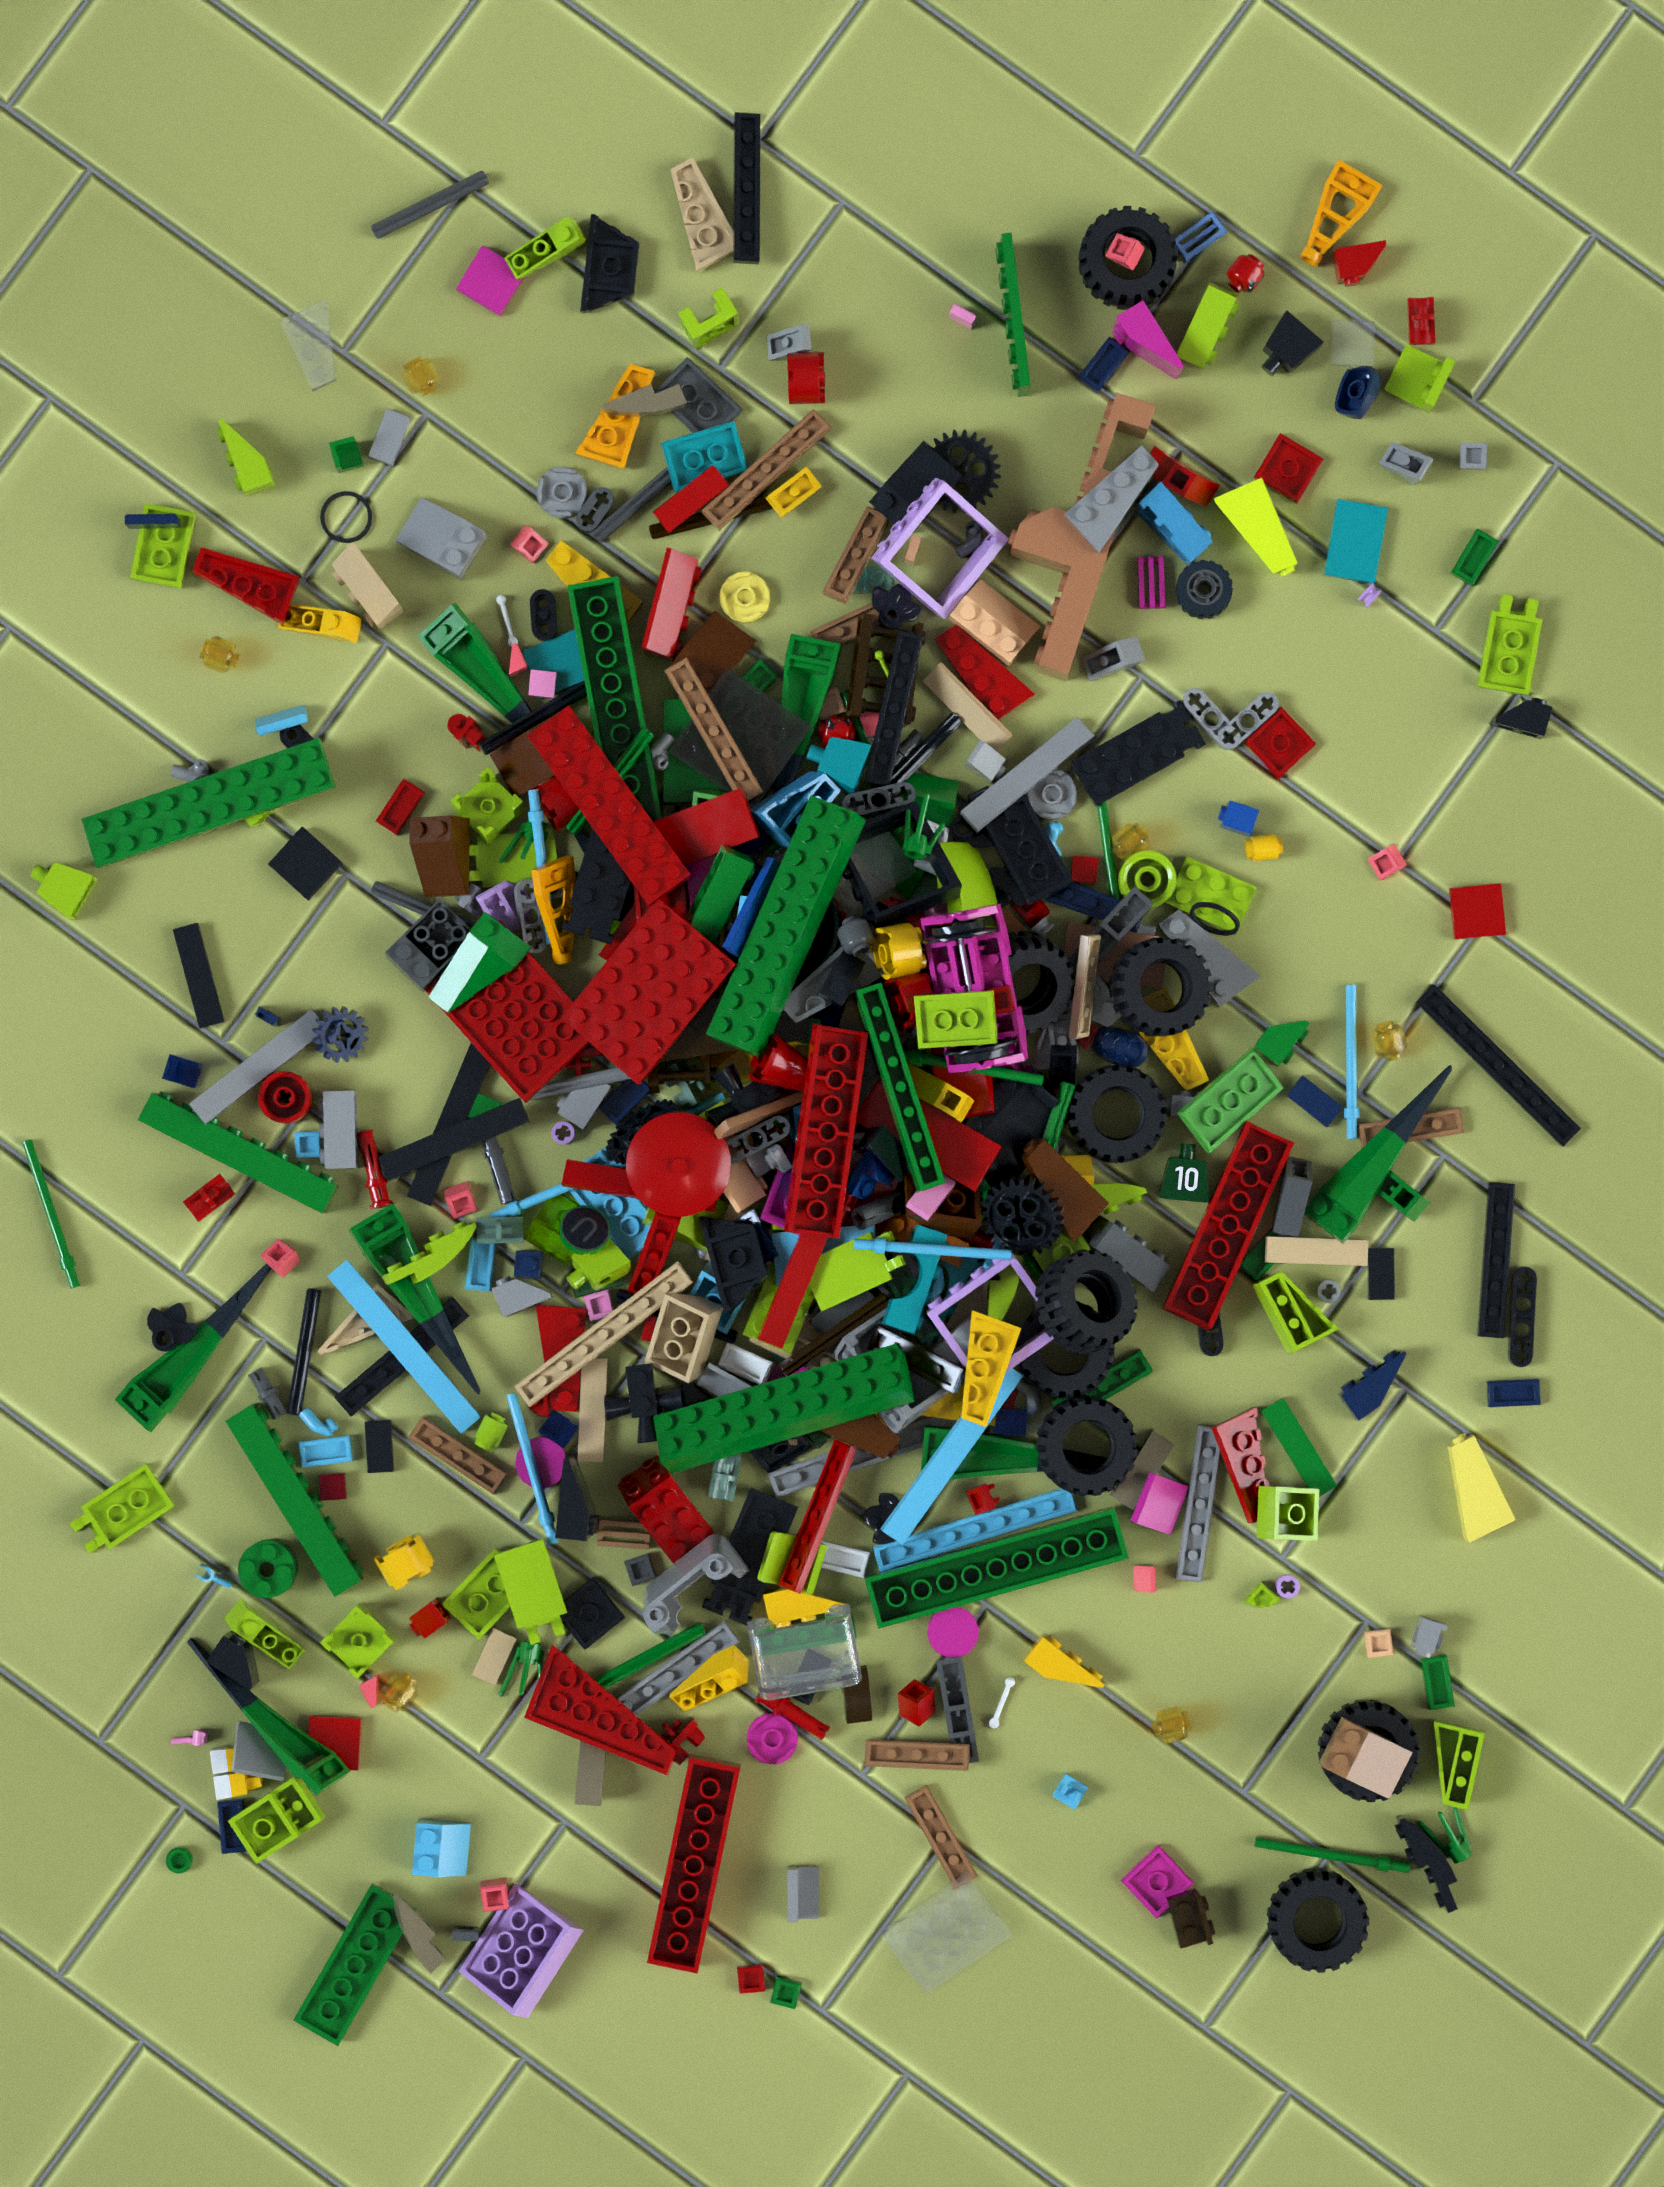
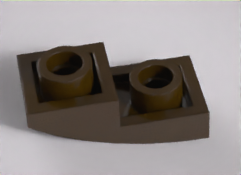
[841,1665,872,1724]

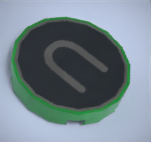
[559,1205,611,1255]

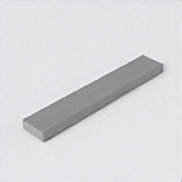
[960,717,1094,832]
[189,1009,328,1125]
[1175,1425,1221,1583]
[616,1620,740,1715]

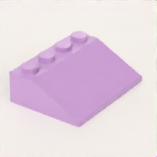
[459,1884,584,2018]

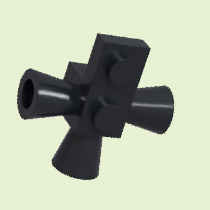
[705,1063,785,1142]
[604,1363,685,1444]

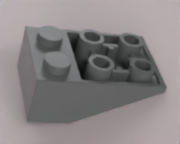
[385,898,471,993]

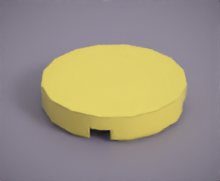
[719,571,770,623]

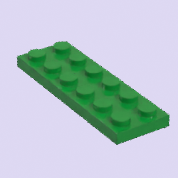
[995,233,1030,397]
[293,1883,417,2046]

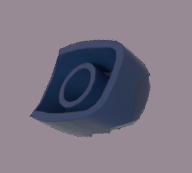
[1335,365,1381,419]
[1092,1026,1149,1068]

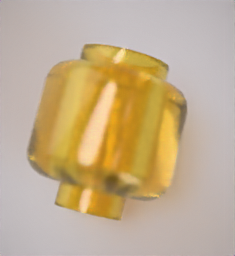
[401,356,439,396]
[199,636,240,673]
[1112,822,1150,860]
[1371,1021,1408,1061]
[380,1673,419,1713]
[1152,1706,1192,1744]

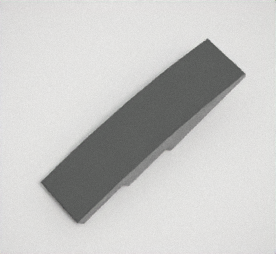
[1068,886,1154,976]
[936,1657,979,1763]

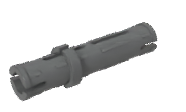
[482,1137,517,1205]

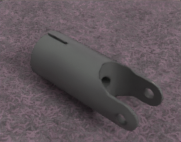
[851,1191,906,1230]

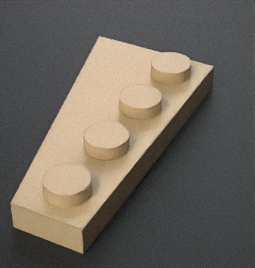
[670,157,733,272]

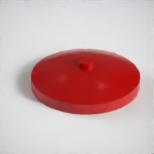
[626,1112,731,1217]

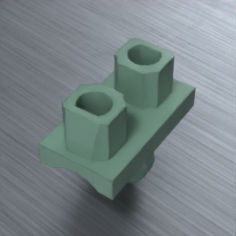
[665,1060,706,1109]
[476,1217,524,1243]
[708,1454,742,1501]

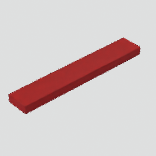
[562,1159,718,1212]
[757,1234,827,1349]
[778,1439,857,1594]

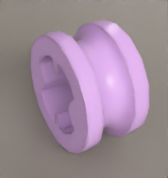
[1357,583,1382,608]
[552,1121,575,1145]
[1275,1574,1300,1599]

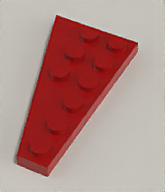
[524,1645,678,1775]

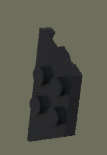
[580,214,640,314]
[699,1216,769,1314]

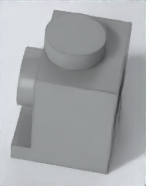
[1165,1091,1200,1117]
[1410,1616,1448,1658]

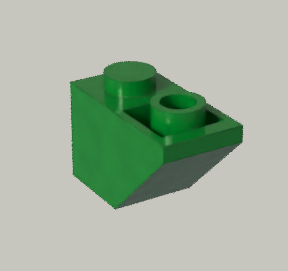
[1253,1020,1309,1066]

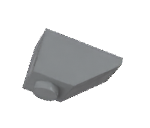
[1081,637,1145,681]
[965,739,1007,783]
[556,1084,613,1130]
[492,1276,553,1317]

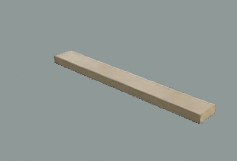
[514,1261,694,1407]

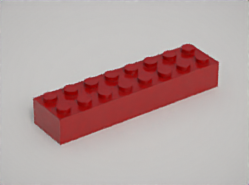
[527,705,693,907]
[647,1754,741,1974]

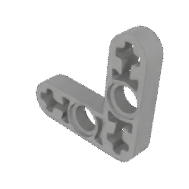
[1182,688,1279,751]
[514,870,579,953]

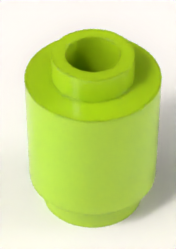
[474,1412,509,1452]

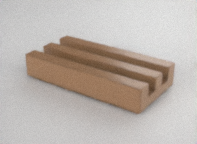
[597,1519,650,1550]

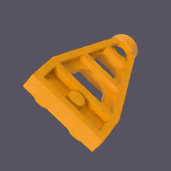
[1300,160,1383,267]
[531,855,576,964]

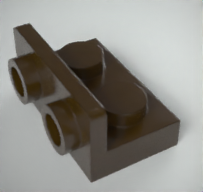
[1166,1888,1215,1949]

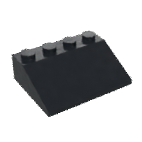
[962,1066,1068,1188]
[555,1454,599,1541]

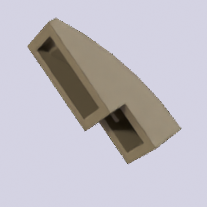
[602,384,687,417]
[1110,1430,1174,1510]
[575,1741,606,1806]
[393,1892,446,1974]

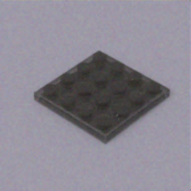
[668,668,812,808]

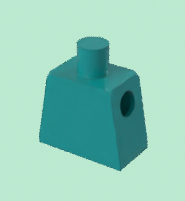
[806,737,871,794]

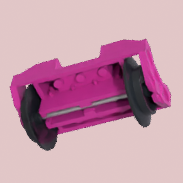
[920,904,1028,1073]

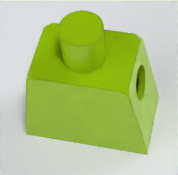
[30,862,98,921]
[566,1238,632,1291]

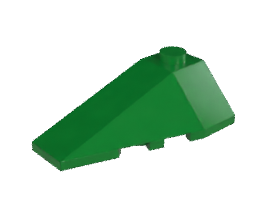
[429,912,531,1013]

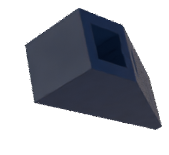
[1338,1349,1406,1421]

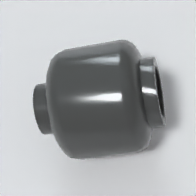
[837,916,875,957]

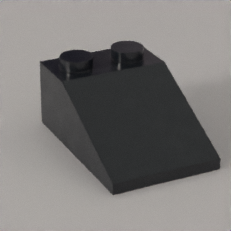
[869,441,962,533]

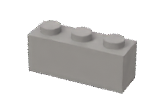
[318,1090,359,1169]

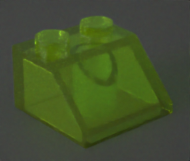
[524,1194,580,1266]

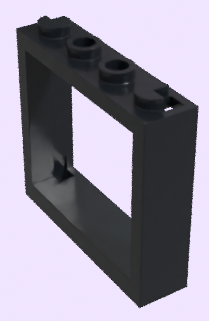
[842,801,962,930]

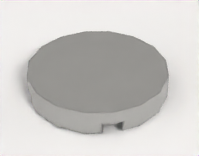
[536,467,588,519]
[1026,769,1078,820]

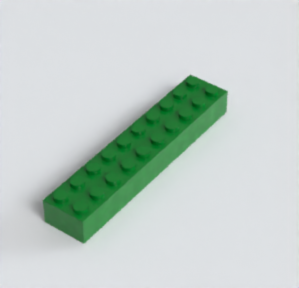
[567,576,664,822]
[706,796,866,1059]
[653,1343,914,1474]
[864,1506,1129,1629]

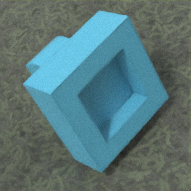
[1052,1773,1088,1810]

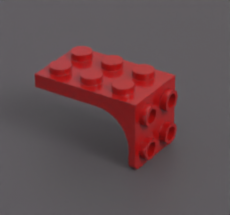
[617,1455,715,1563]

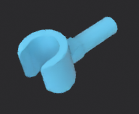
[195,1564,232,1589]

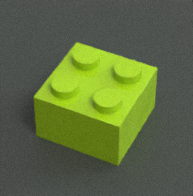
[1257,1486,1319,1541]

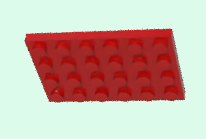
[561,898,737,1085]
[425,920,590,1103]

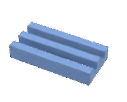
[1175,211,1227,263]

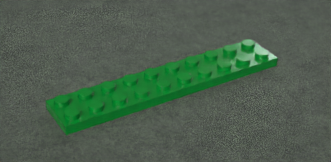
[81,738,336,868]

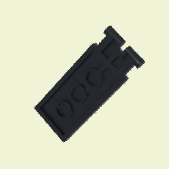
[1070,700,1206,807]
[967,781,1074,907]
[562,828,631,945]
[702,1487,798,1627]

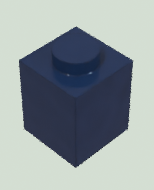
[514,1250,544,1278]

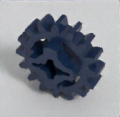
[312,1006,369,1063]

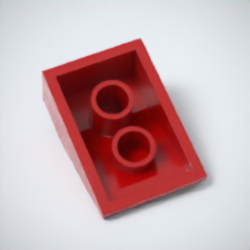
[931,1046,994,1118]

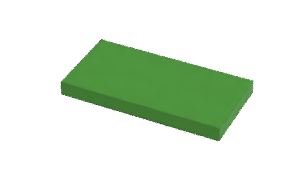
[1177,1048,1284,1153]

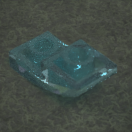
[852,565,894,594]

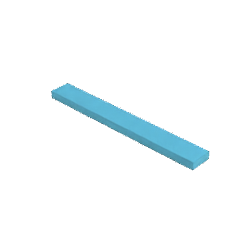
[327,1259,481,1434]
[880,1368,1023,1545]
[872,1488,1078,1572]

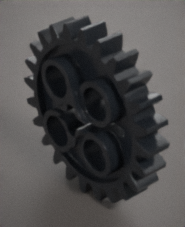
[932,430,1002,514]
[606,1099,681,1165]
[981,1175,1065,1257]

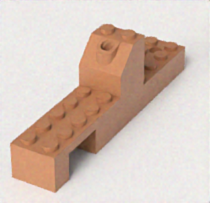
[1007,393,1156,681]

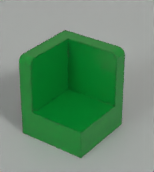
[329,436,364,473]

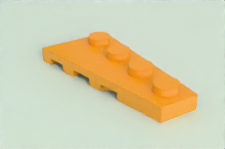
[575,364,655,470]

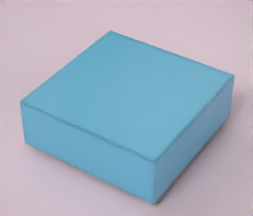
[294,1131,322,1158]

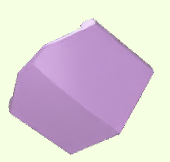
[475,880,530,932]

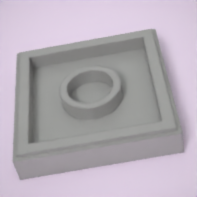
[232,1721,286,1781]

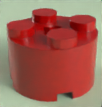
[787,352,826,404]
[533,776,579,833]
[883,973,933,1031]
[258,1071,314,1124]

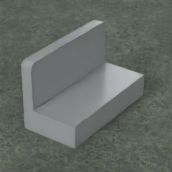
[697,1362,753,1396]
[787,1866,819,1922]

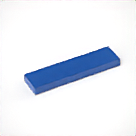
[722,857,780,960]

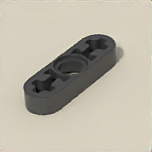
[842,782,916,818]
[726,1115,790,1164]

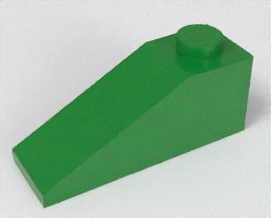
[1378,1170,1431,1222]

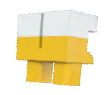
[210,1747,263,1800]

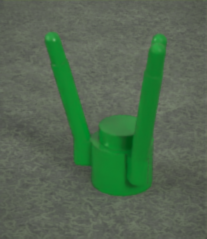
[902,793,945,860]
[499,817,549,867]
[499,1641,544,1697]
[1417,1807,1472,1864]

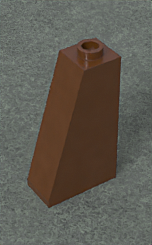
[1021,1138,1110,1242]
[818,1415,901,1459]

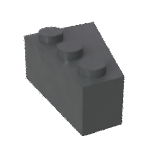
[1082,1215,1171,1292]

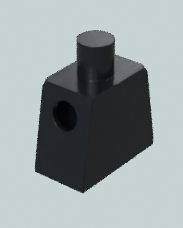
[1261,311,1324,376]

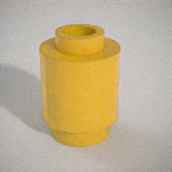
[1244,833,1283,862]

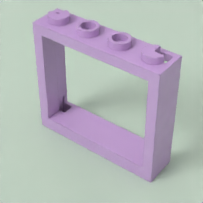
[871,478,1009,619]
[925,1252,1054,1372]

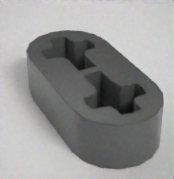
[576,487,614,533]

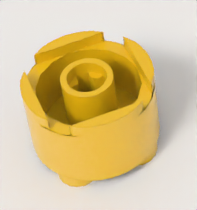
[872,923,926,980]
[374,1533,434,1590]

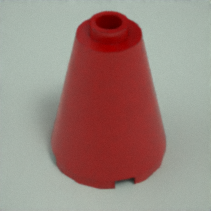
[748,1033,808,1091]

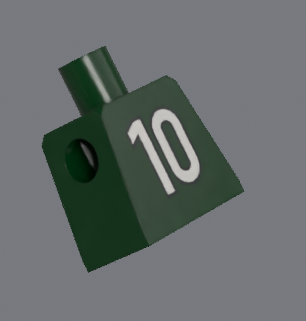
[1158,1143,1209,1203]

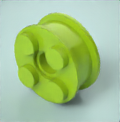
[1118,851,1176,909]

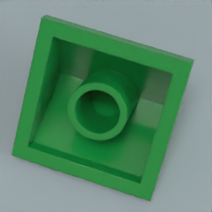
[903,772,960,829]

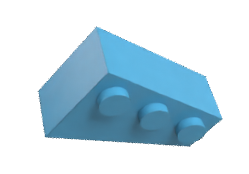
[1135,482,1213,566]
[750,771,841,847]

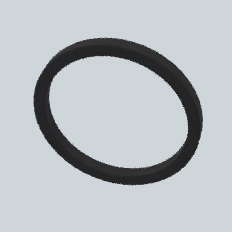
[320,491,372,543]
[1190,902,1240,936]

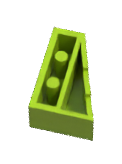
[1177,282,1239,369]
[1252,1271,1339,1354]
[1434,1719,1485,1810]

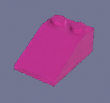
[1112,301,1184,379]

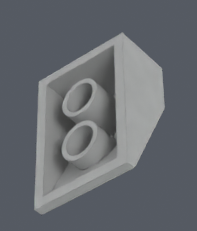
[395,497,487,580]

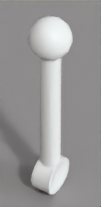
[496,595,518,647]
[989,1677,1015,1728]

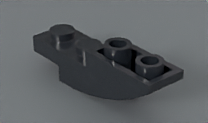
[1394,1815,1458,1913]

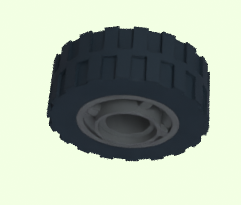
[1175,560,1233,620]

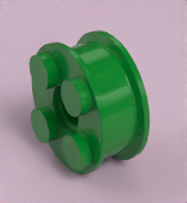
[238,1539,298,1598]

